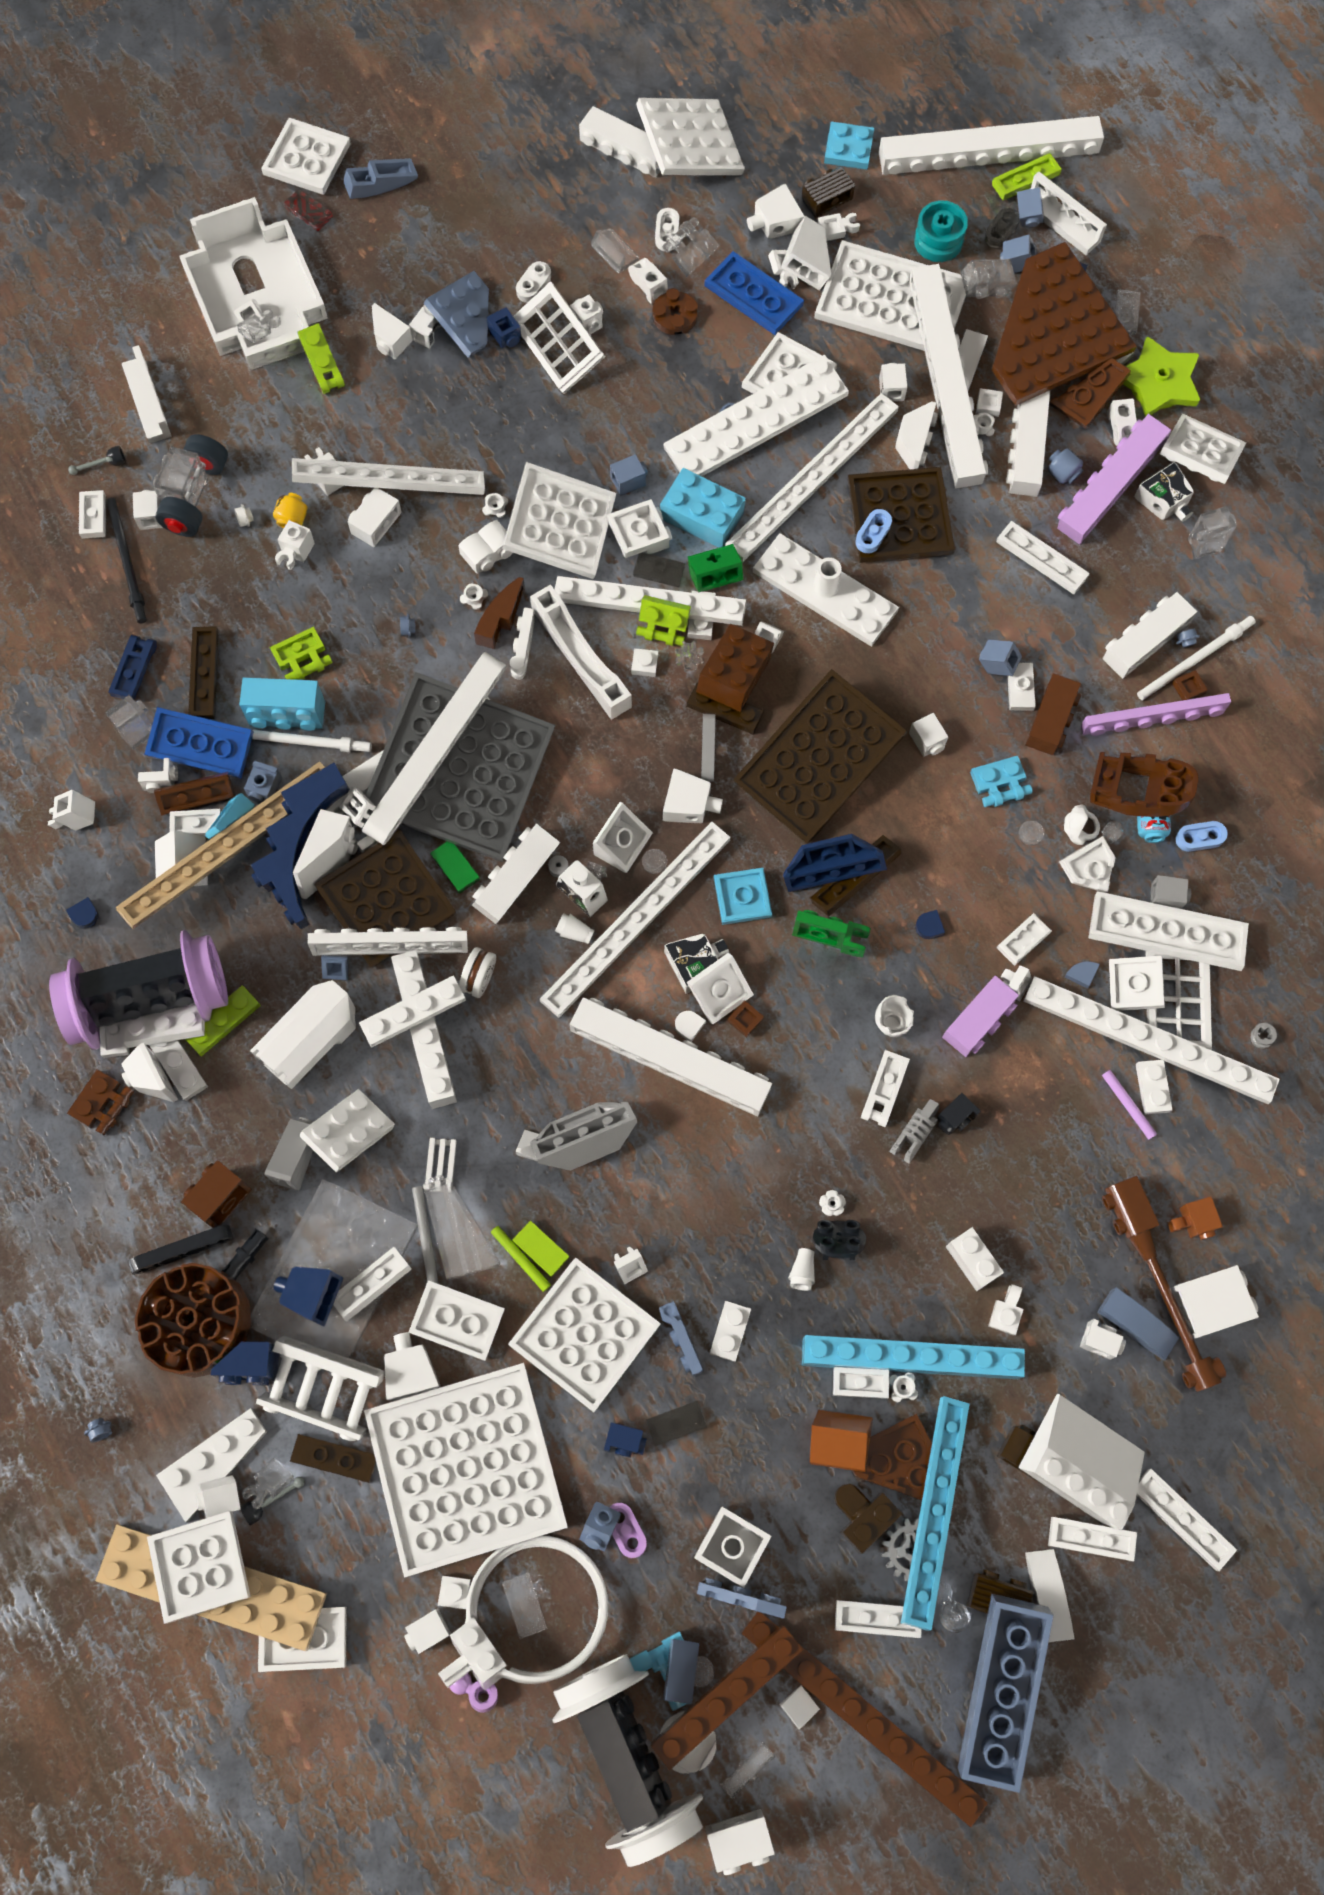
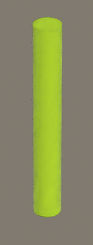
[490,1226,551,1292]

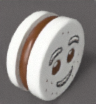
[459,947,496,998]

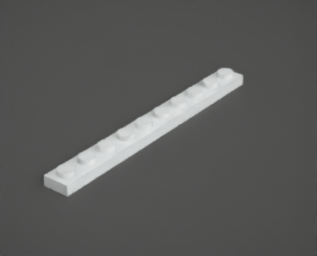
[725,393,899,562]
[540,822,730,1018]
[1024,976,1280,1104]

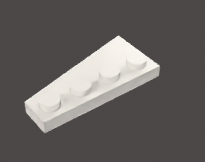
[156,1408,267,1522]

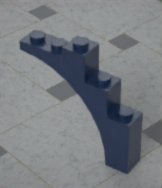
[251,763,350,929]

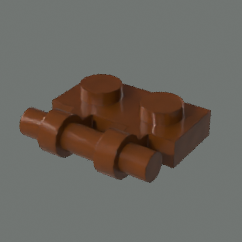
[67,1069,134,1136]

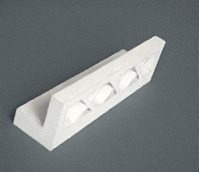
[1030,172,1107,255]
[121,345,172,444]

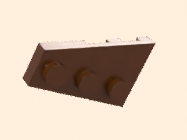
[1049,358,1131,430]

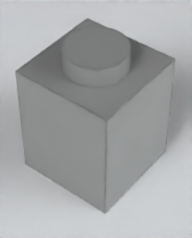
[1150,875,1191,909]

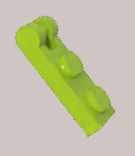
[297,323,345,394]

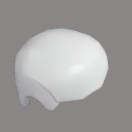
[875,995,914,1037]

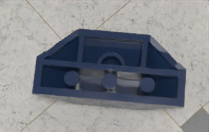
[783,834,887,892]

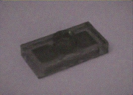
[633,552,685,588]

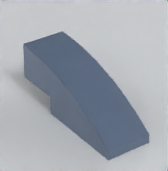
[343,158,418,199]
[1097,1287,1179,1361]

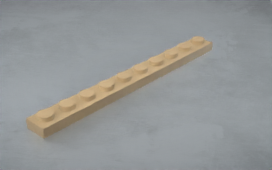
[116,761,325,929]

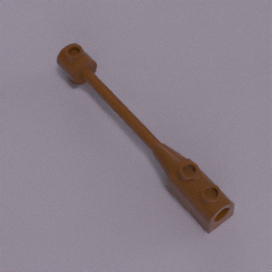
[1102,1176,1226,1392]

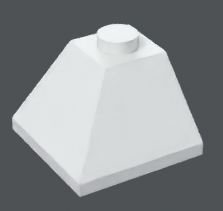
[122,1043,178,1102]

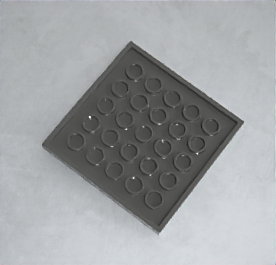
[362,672,555,862]

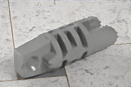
[889,1099,939,1164]

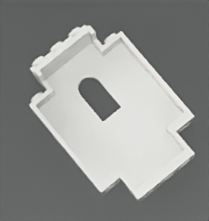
[179,197,328,370]

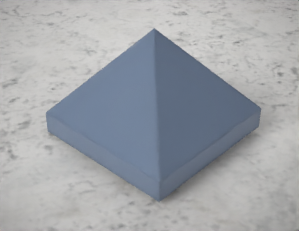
[321,955,349,980]

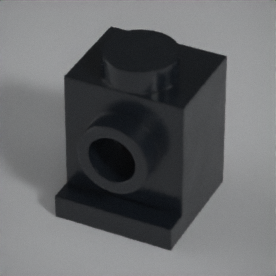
[937,1093,981,1135]

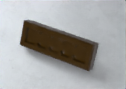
[290,1434,376,1483]

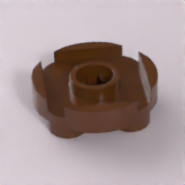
[653,288,698,335]

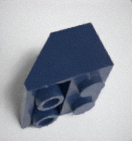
[211,1342,279,1386]

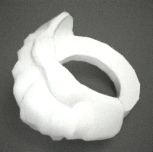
[1064,805,1100,845]

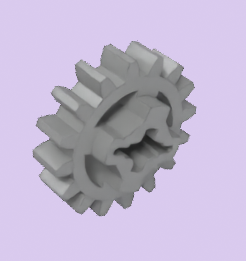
[881,1518,919,1581]

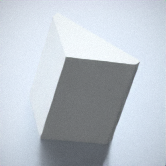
[593,802,653,873]
[155,830,208,886]

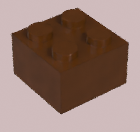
[181,1160,252,1228]

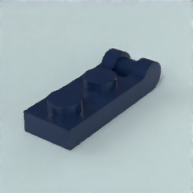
[108,635,157,702]

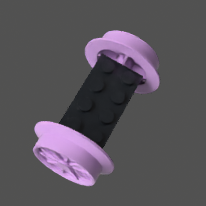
[49,930,228,1050]

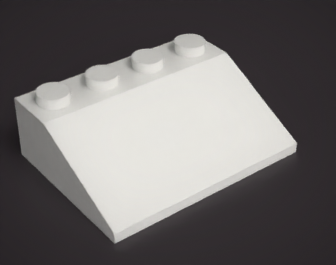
[1019,1394,1145,1530]

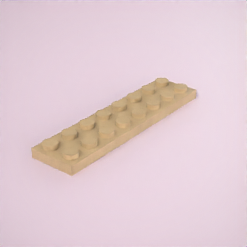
[95,1524,327,1651]

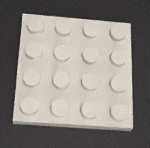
[636,98,745,175]
[502,462,616,579]
[508,1257,661,1413]

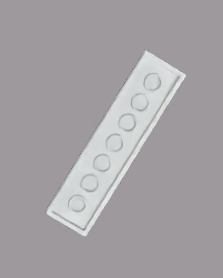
[663,355,849,476]

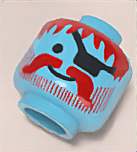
[1137,816,1171,843]

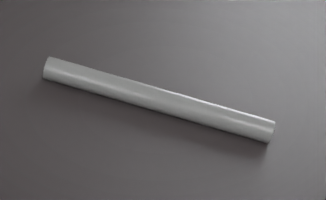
[412,1186,439,1284]

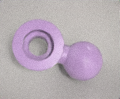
[450,1673,498,1713]

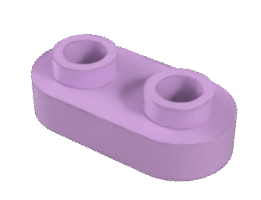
[610,1503,647,1558]

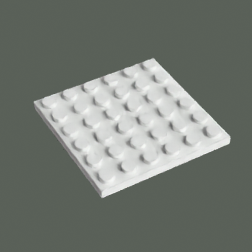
[364,1363,568,1578]

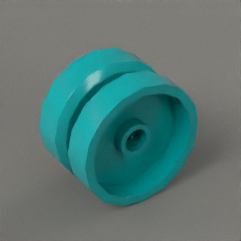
[914,200,968,262]

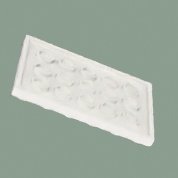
[814,240,972,351]

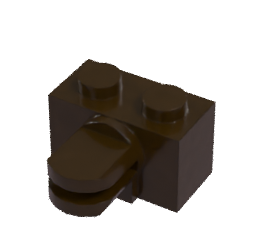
[834,1484,902,1554]

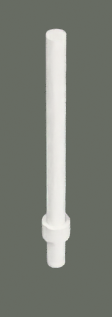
[1137,616,1256,700]
[251,729,372,753]

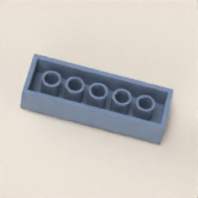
[958,1594,1054,1793]

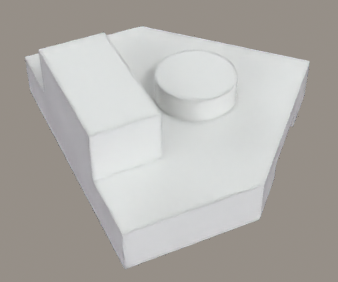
[1059,836,1116,893]

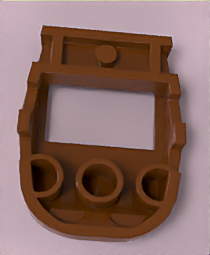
[1090,752,1199,817]

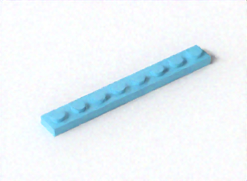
[901,1396,970,1631]

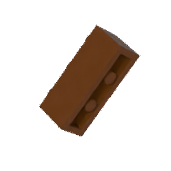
[1025,673,1082,756]

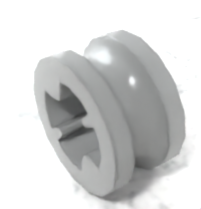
[1250,1023,1277,1049]

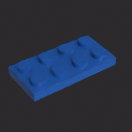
[704,251,804,335]
[144,707,254,779]

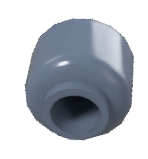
[1048,448,1084,484]

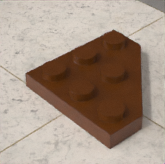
[852,1414,956,1501]

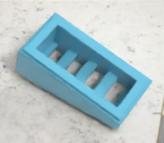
[205,793,255,839]

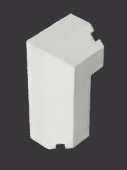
[250,980,356,1089]

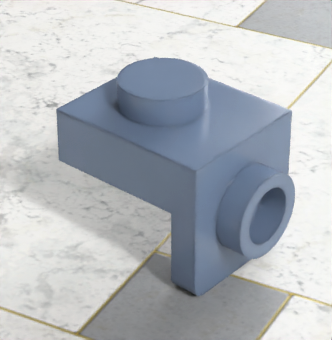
[579,1502,620,1552]

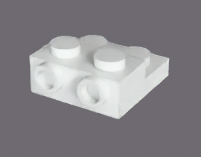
[607,499,672,558]

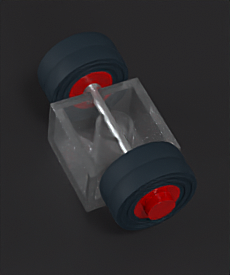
[153,434,228,537]

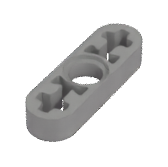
[701,714,715,782]

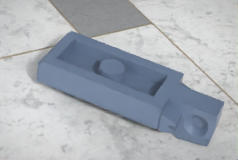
[659,1301,704,1376]

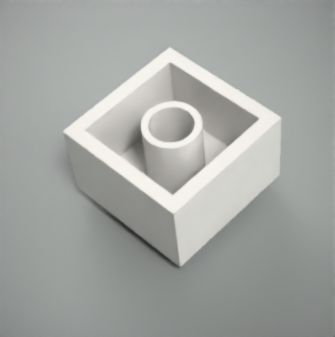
[694,1507,771,1588]
[705,1809,775,1875]

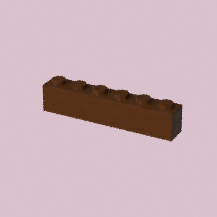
[651,1625,803,1771]

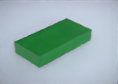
[430,842,480,894]

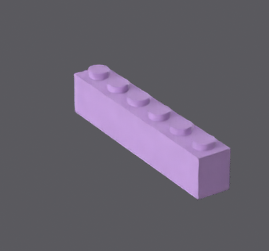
[1057,414,1171,545]

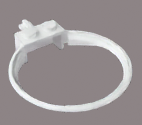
[438,1536,609,1691]

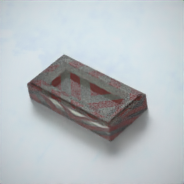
[283,189,333,231]

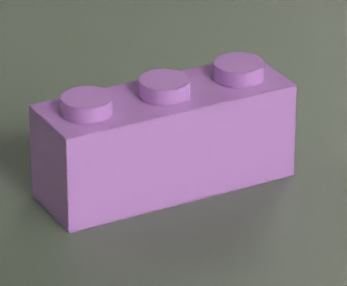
[942,976,1019,1057]

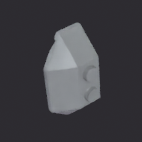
[530,1102,637,1171]

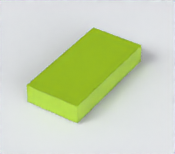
[512,1220,570,1277]

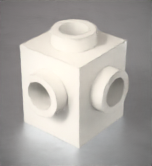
[570,295,603,334]

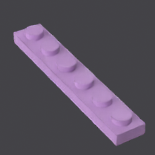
[1080,693,1231,736]

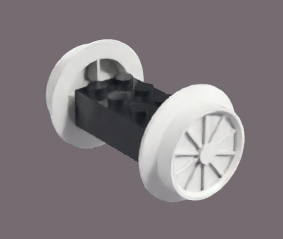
[552,1654,703,1867]

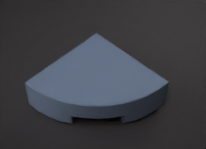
[1065,962,1100,989]

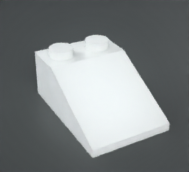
[293,809,358,899]

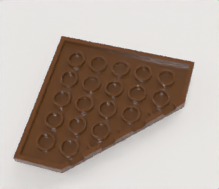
[992,242,1137,406]

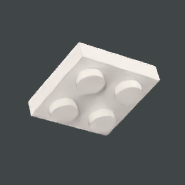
[687,953,754,1024]
[1109,956,1165,1011]

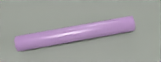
[1102,1070,1157,1140]

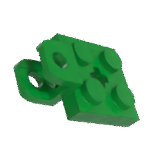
[792,910,871,957]

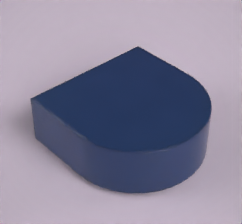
[66,897,98,928]
[915,910,945,939]

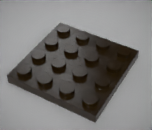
[847,467,955,563]
[314,830,456,969]

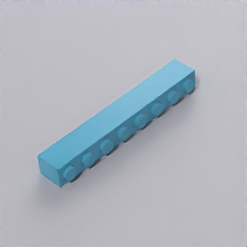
[802,1335,1025,1379]

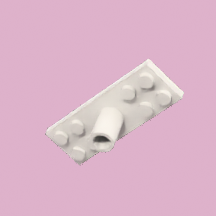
[753,533,899,647]

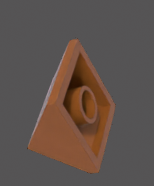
[810,1410,873,1472]

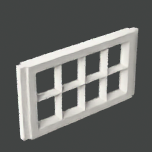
[513,282,605,394]
[1146,951,1212,1050]

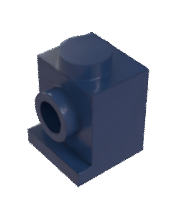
[487,307,522,348]
[604,1422,647,1458]

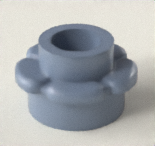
[400,614,415,638]
[1176,628,1200,648]
[84,1418,112,1443]

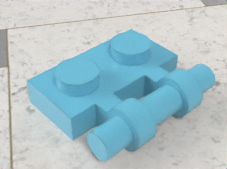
[970,755,1032,807]

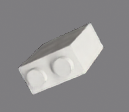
[1170,1265,1258,1339]

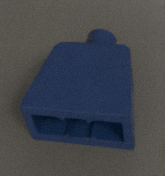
[274,1266,344,1327]

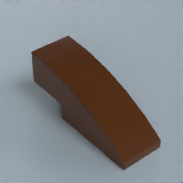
[474,577,525,649]

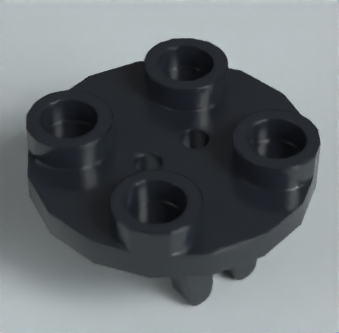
[813,1220,866,1260]

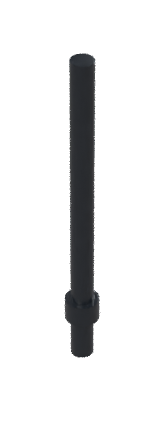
[106,498,147,624]

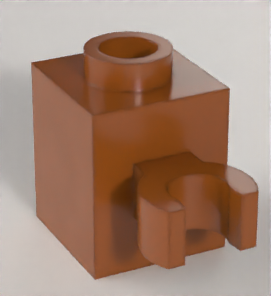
[1167,1196,1223,1240]

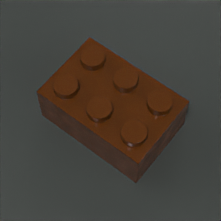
[696,623,774,712]

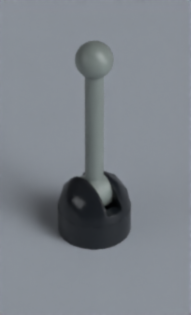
[68,445,126,475]
[240,1477,305,1526]

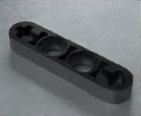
[128,1224,233,1275]

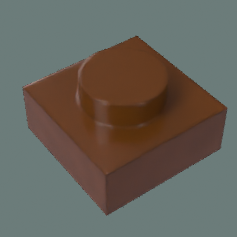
[1172,670,1208,701]
[727,1000,764,1038]

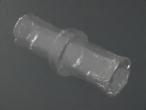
[720,1742,775,1799]

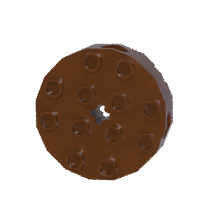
[135,1263,251,1378]

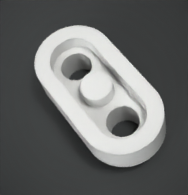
[655,208,679,251]
[516,262,551,303]

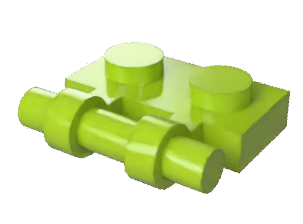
[636,595,691,646]
[270,627,333,680]

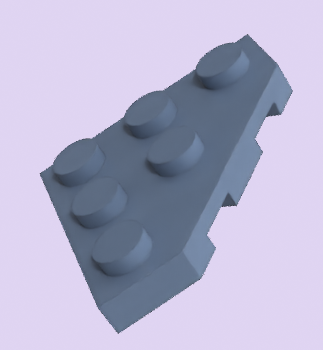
[424,271,489,358]
[696,1578,787,1619]

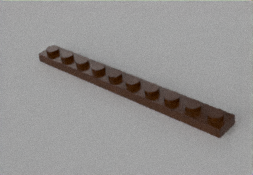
[741,1611,988,1828]

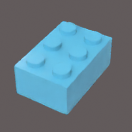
[660,468,746,548]
[239,677,325,731]

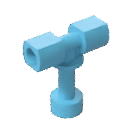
[629,1631,693,1711]

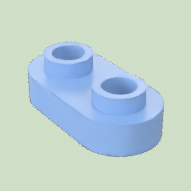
[855,509,892,553]
[1176,821,1227,852]

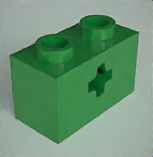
[688,544,744,593]

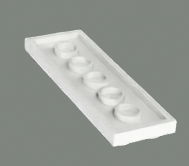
[1088,891,1249,971]
[308,927,468,956]

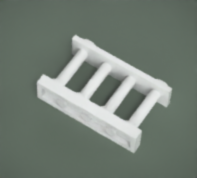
[256,1335,385,1441]

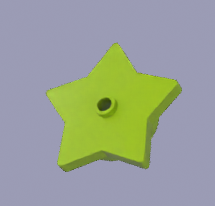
[1123,337,1200,417]

